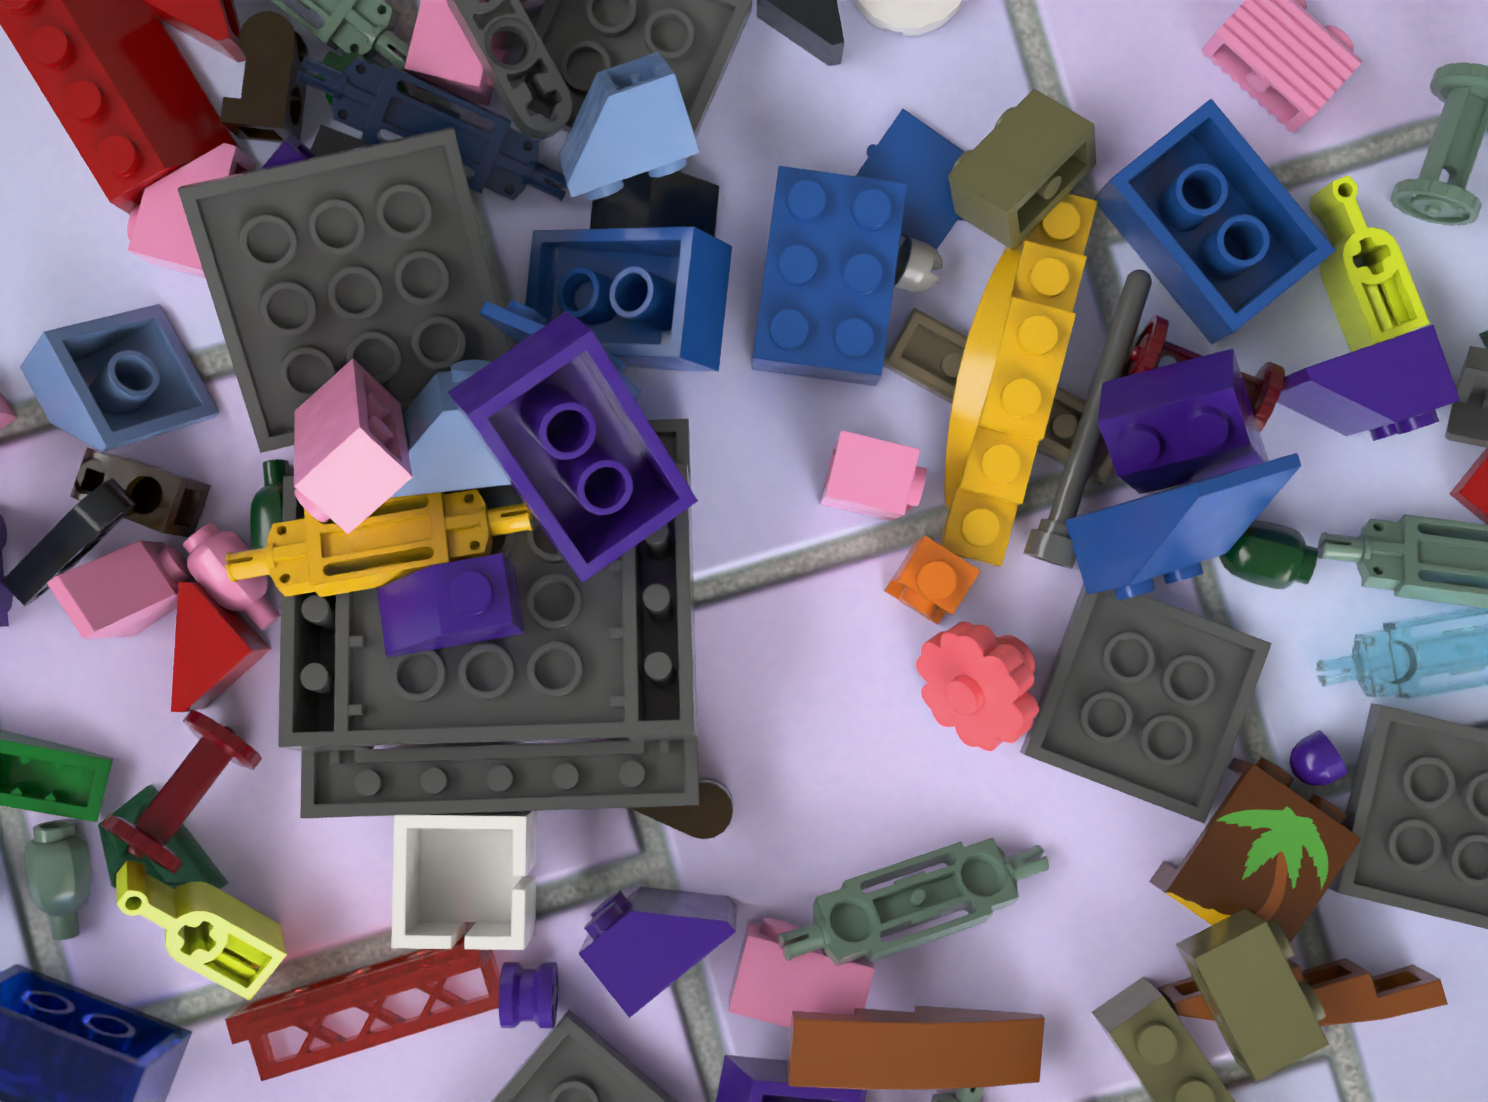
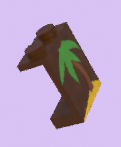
[1149,757,1362,943]

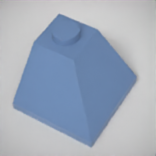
[20,304,220,452]

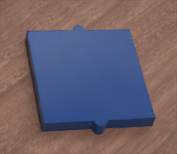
[856,109,965,250]

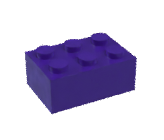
[448,311,698,583]

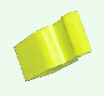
[1310,175,1430,352]
[116,861,287,1001]

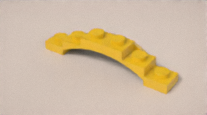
[940,193,1097,567]

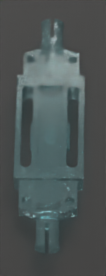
[1316,607,1488,699]

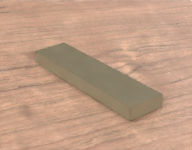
[883,308,1114,486]

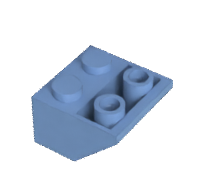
[558,51,700,200]

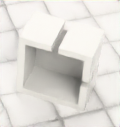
[391,811,537,950]

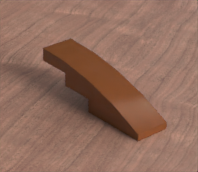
[1158,958,1448,1026]
[786,1005,1045,1090]

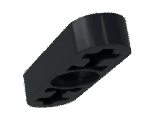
[1,478,137,606]

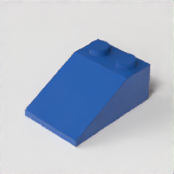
[525,227,732,372]
[1065,453,1301,600]

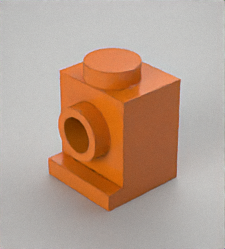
[884,535,981,625]

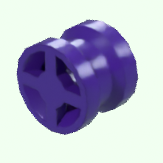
[499,962,559,1028]

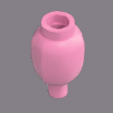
[182,522,281,631]

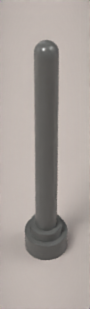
[1023,269,1152,569]

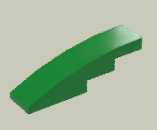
[0,730,113,822]

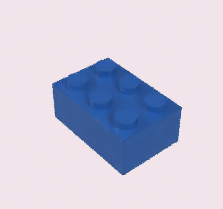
[1093,99,1336,345]
[752,166,908,386]

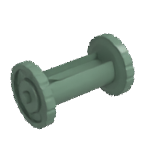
[1390,62,1488,226]

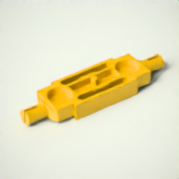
[225,489,533,597]

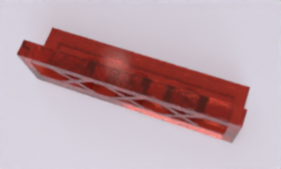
[225,935,500,1081]

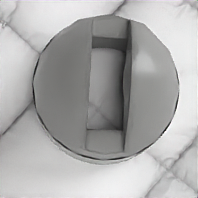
[894,237,943,293]

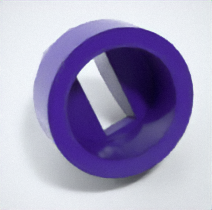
[1289,730,1348,786]

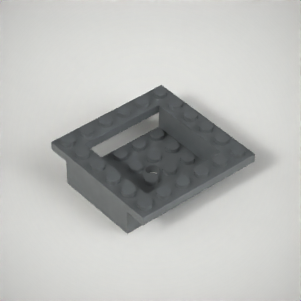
[278,419,700,819]

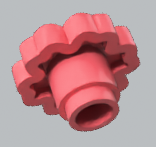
[916,621,1039,751]

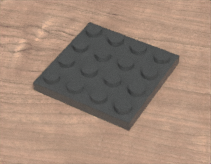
[178,127,509,453]

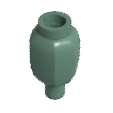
[24,819,92,940]

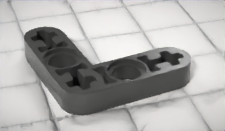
[447,0,572,139]

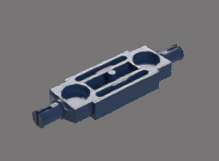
[296,54,568,201]

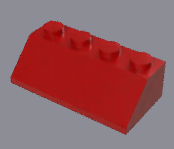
[0,0,242,215]

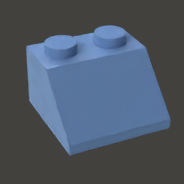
[390,360,511,498]

